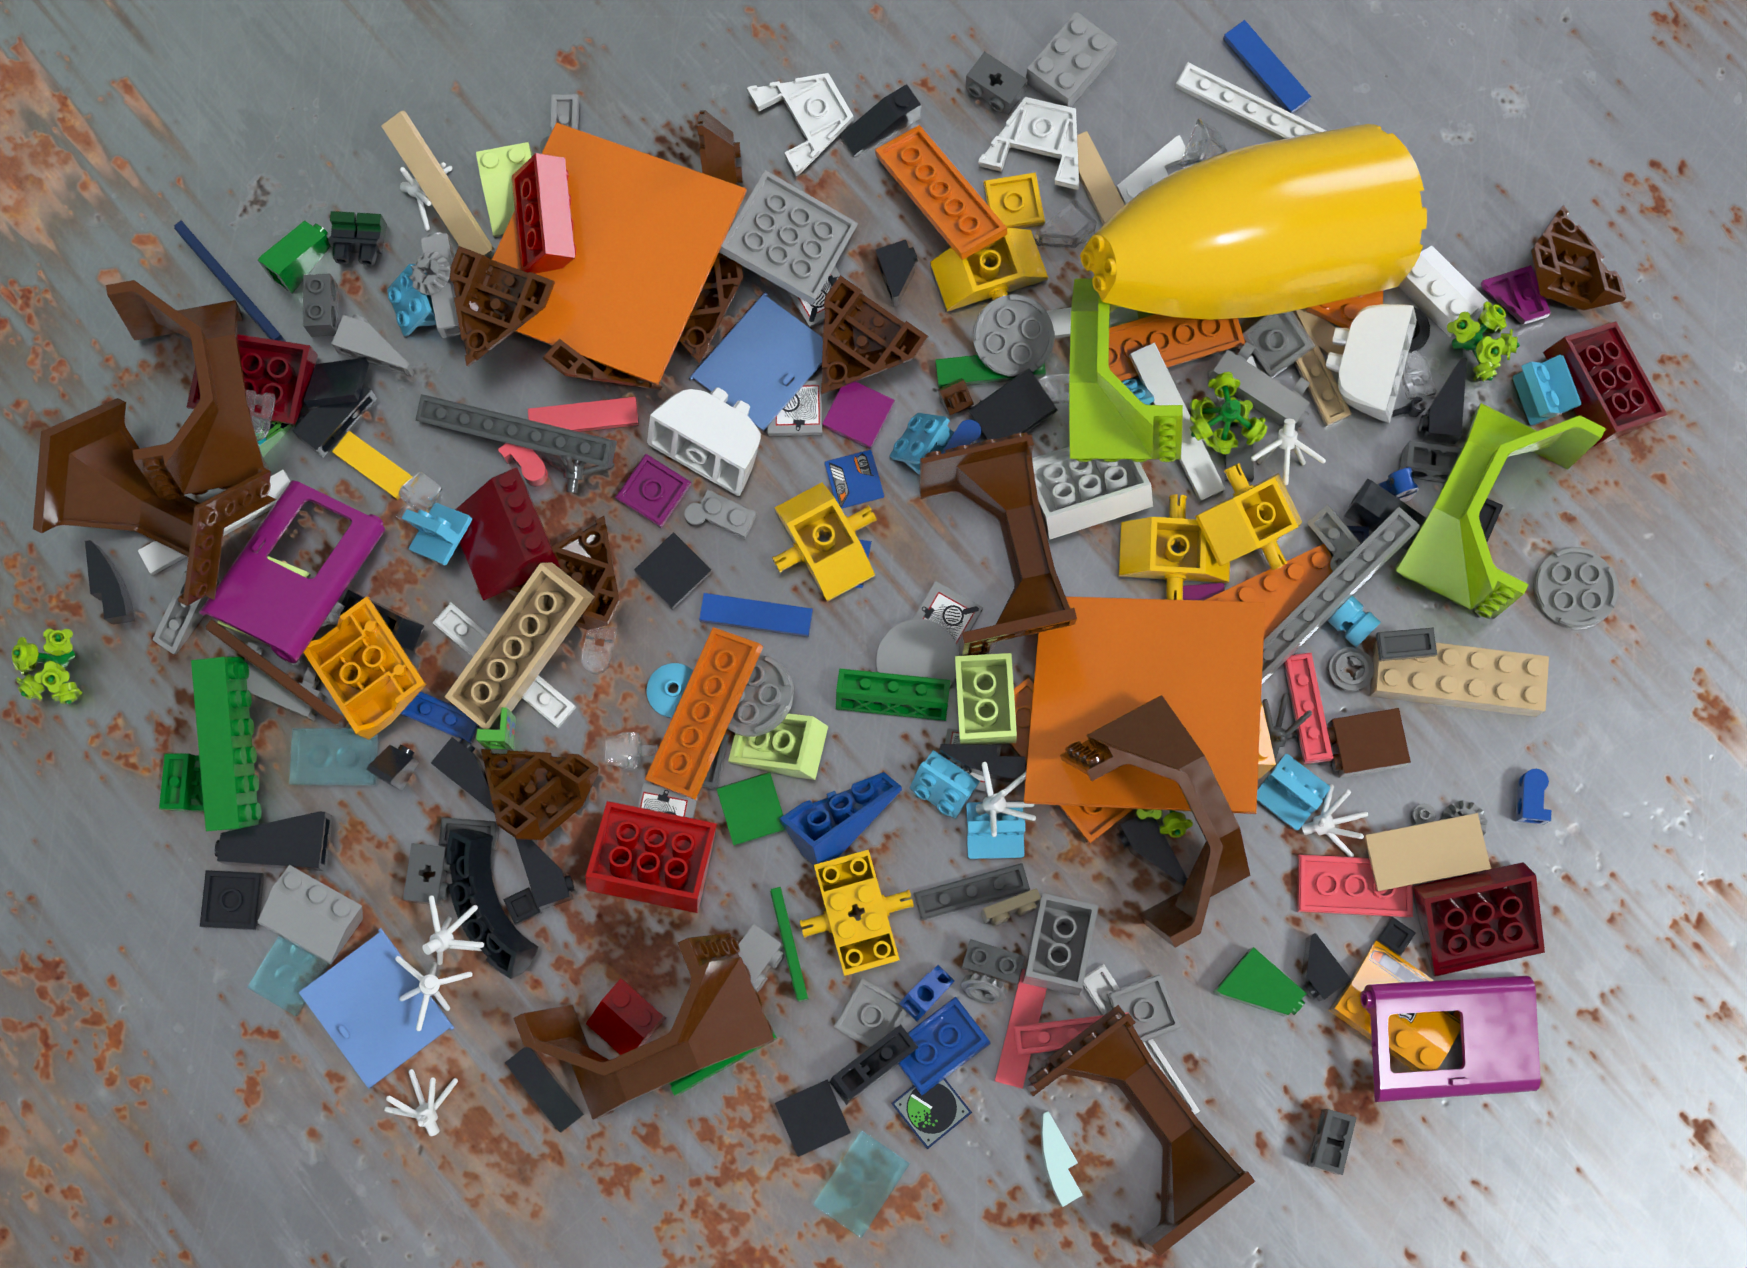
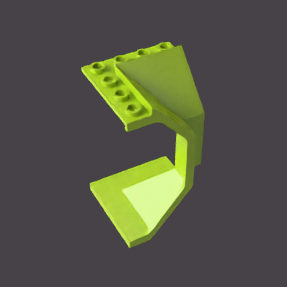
[1069,278,1183,462]
[1395,403,1606,619]

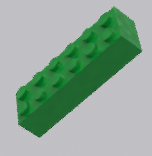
[191,657,262,831]

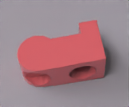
[498,443,548,487]

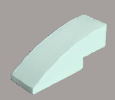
[1041,1111,1082,1207]

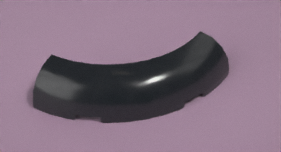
[446,829,539,979]

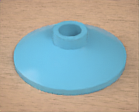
[646,663,693,718]

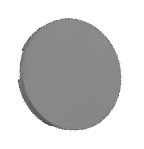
[973,294,1055,377]
[1533,547,1619,629]
[876,619,959,687]
[727,655,794,737]

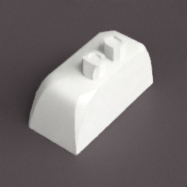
[1326,304,1417,423]
[647,387,761,496]

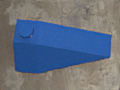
[779,772,902,865]

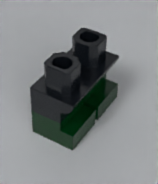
[328,211,387,265]

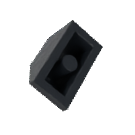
[876,239,918,307]
[366,744,419,791]
[1301,933,1351,1001]

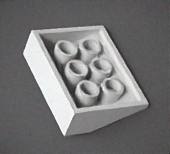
[1032,446,1153,540]

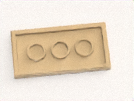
[1364,813,1491,892]

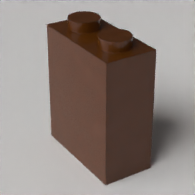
[1327,708,1411,778]

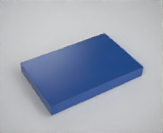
[899,997,991,1095]

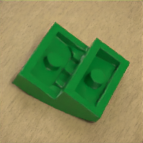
[159,753,204,812]
[716,772,785,845]

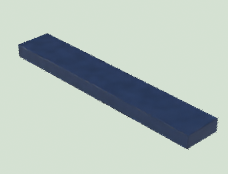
[174,220,286,342]

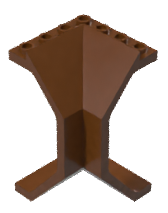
[106,280,269,500]
[33,398,277,606]
[919,432,1077,656]
[1060,695,1251,948]
[513,933,774,1120]
[1026,1005,1256,1256]

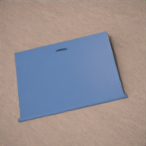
[689,292,823,431]
[299,928,454,1089]

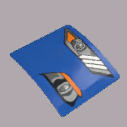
[825,450,884,509]

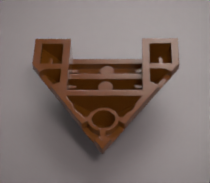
[697,110,743,185]
[1531,205,1627,311]
[450,246,555,367]
[679,253,743,364]
[821,275,929,395]
[543,339,662,390]
[508,516,620,630]
[481,749,599,840]

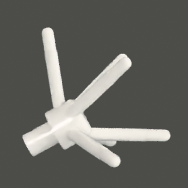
[400,162,453,231]
[1250,418,1326,485]
[976,762,1036,837]
[1302,784,1368,857]
[423,895,484,965]
[395,956,472,1031]
[384,1069,458,1136]

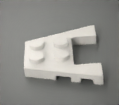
[747,73,854,176]
[978,97,1079,190]
[1117,135,1189,205]

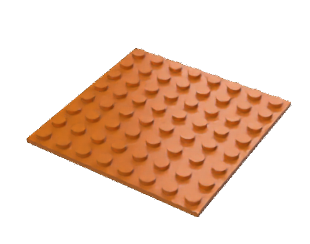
[492,122,747,385]
[1024,596,1265,814]

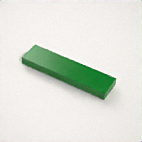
[935,355,1046,388]
[770,887,809,1002]

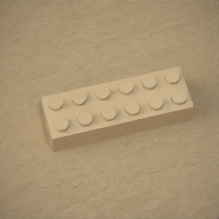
[445,563,595,730]
[1370,641,1549,717]

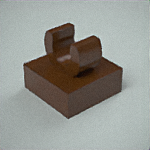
[937,378,974,415]

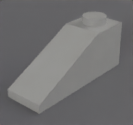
[331,315,414,377]
[152,571,222,655]

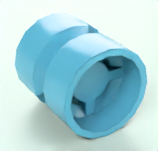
[1328,595,1381,647]

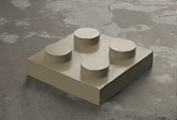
[981,888,1041,926]

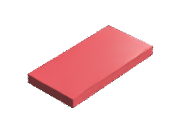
[1297,855,1413,918]

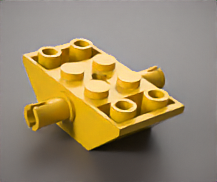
[930,228,1048,312]
[1195,463,1302,571]
[772,482,877,602]
[1118,494,1230,600]
[799,850,914,976]

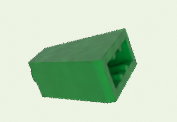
[258,220,331,294]
[1213,947,1307,1016]

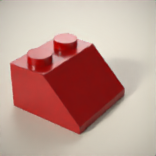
[586,978,666,1055]

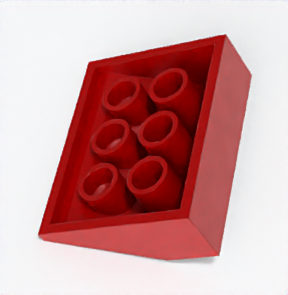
[585,801,717,913]

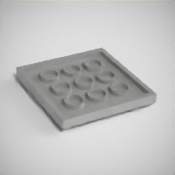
[719,170,858,305]

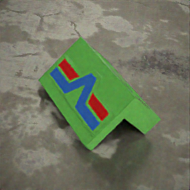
[476,707,516,750]

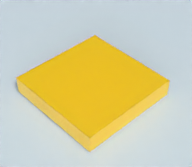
[983,172,1045,229]

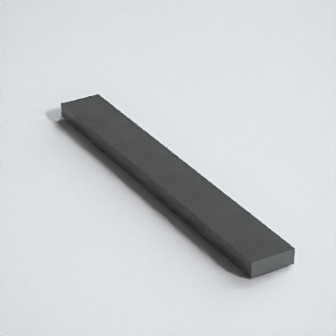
[415,394,617,468]

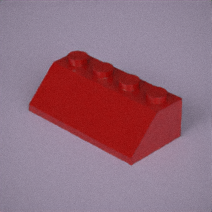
[512,153,576,274]

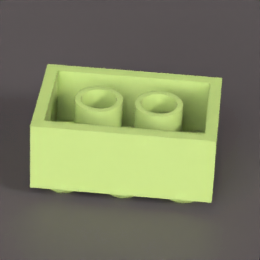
[955,653,1017,745]

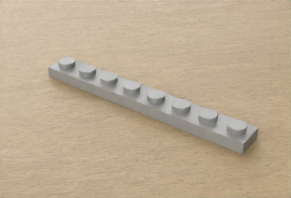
[1262,507,1420,684]

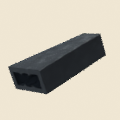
[1344,478,1426,550]
[215,811,332,871]

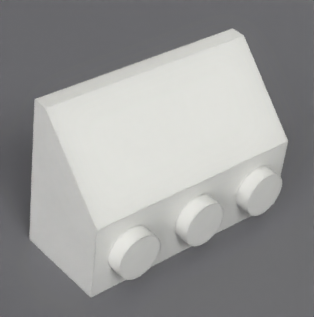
[1398,246,1489,337]

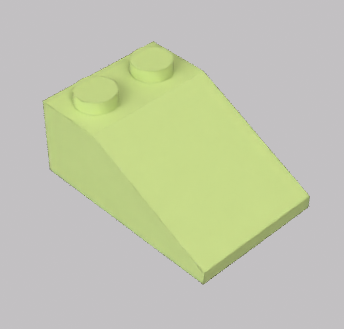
[476,142,533,238]
[728,714,828,780]

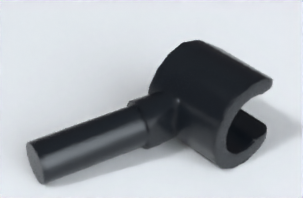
[1392,397,1426,417]

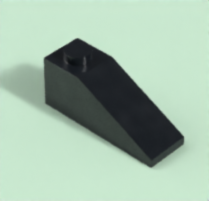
[840,84,921,158]
[1419,358,1467,444]
[292,387,377,458]
[340,590,424,651]
[431,737,495,814]
[1116,816,1188,890]
[515,838,576,910]
[829,1024,918,1105]

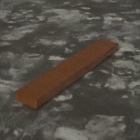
[205,619,349,729]

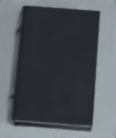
[969,368,1058,440]

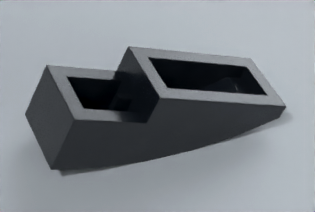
[85,540,135,625]
[939,744,1025,783]
[505,1046,584,1133]

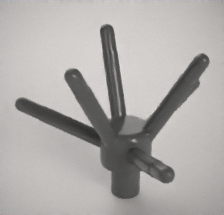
[542,455,615,493]
[1262,693,1312,758]

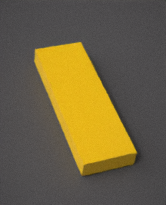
[332,431,414,500]

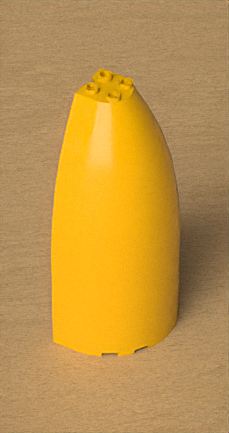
[1079,124,1427,320]

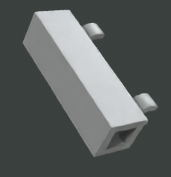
[420,232,460,338]
[1209,342,1310,427]
[227,641,326,721]

